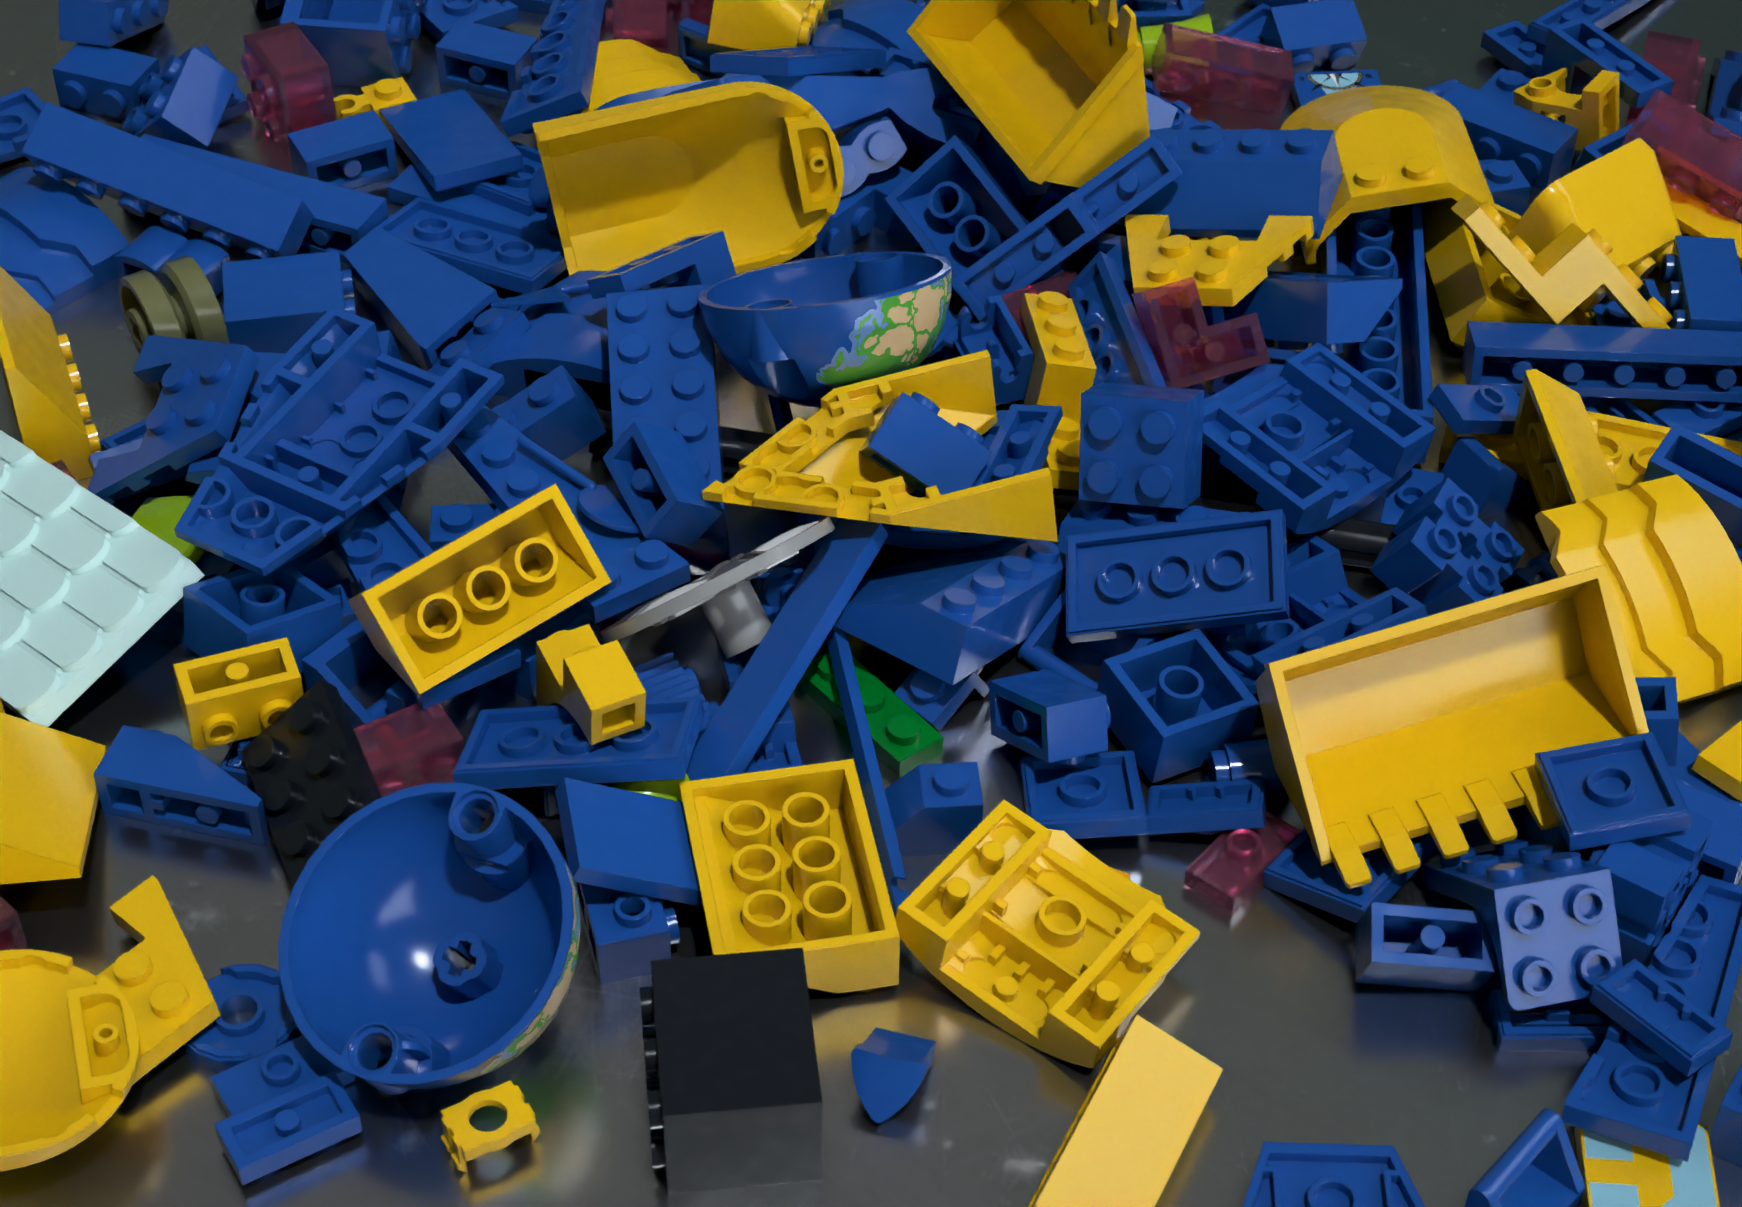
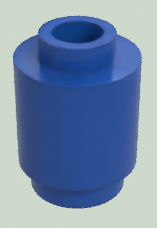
[1208,738,1286,796]

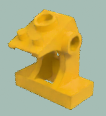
[1513,68,1620,151]

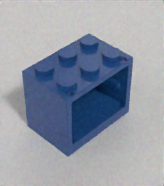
[279,0,428,88]

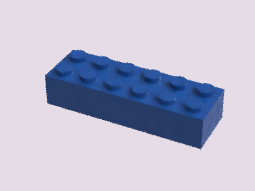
[606,284,730,576]

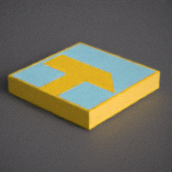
[1574,1125,1720,1207]

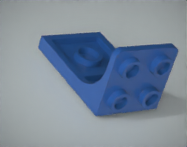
[1420,837,1623,1011]

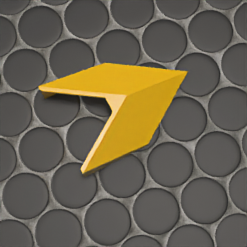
[701,350,1058,542]

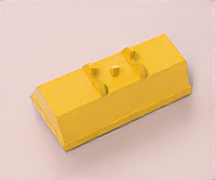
[906,0,1150,188]
[1255,564,1649,889]

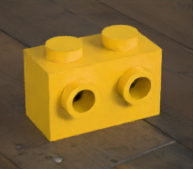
[173,637,303,751]

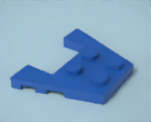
[87,335,259,504]
[1243,1142,1425,1207]

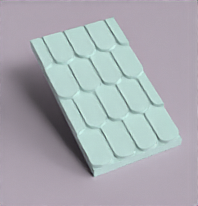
[0,430,205,727]

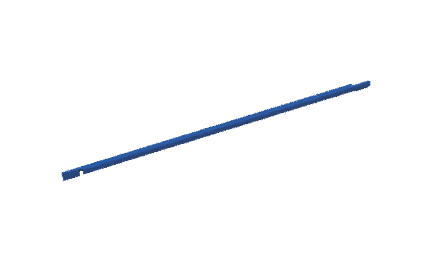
[767,393,912,916]

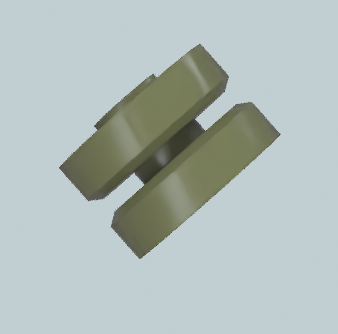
[118,255,229,382]

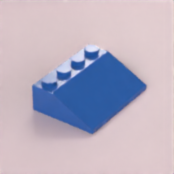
[834,538,1066,685]

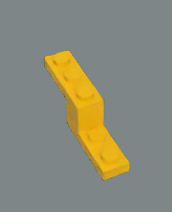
[1450,195,1673,329]
[1020,291,1097,491]

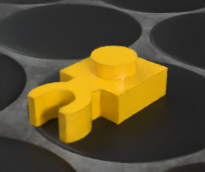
[333,77,417,119]

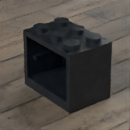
[639,948,823,1194]

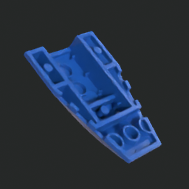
[174,306,505,576]

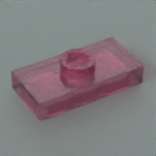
[1184,811,1301,912]

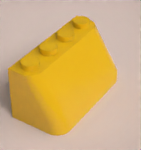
[707,0,832,51]
[1507,138,1682,318]

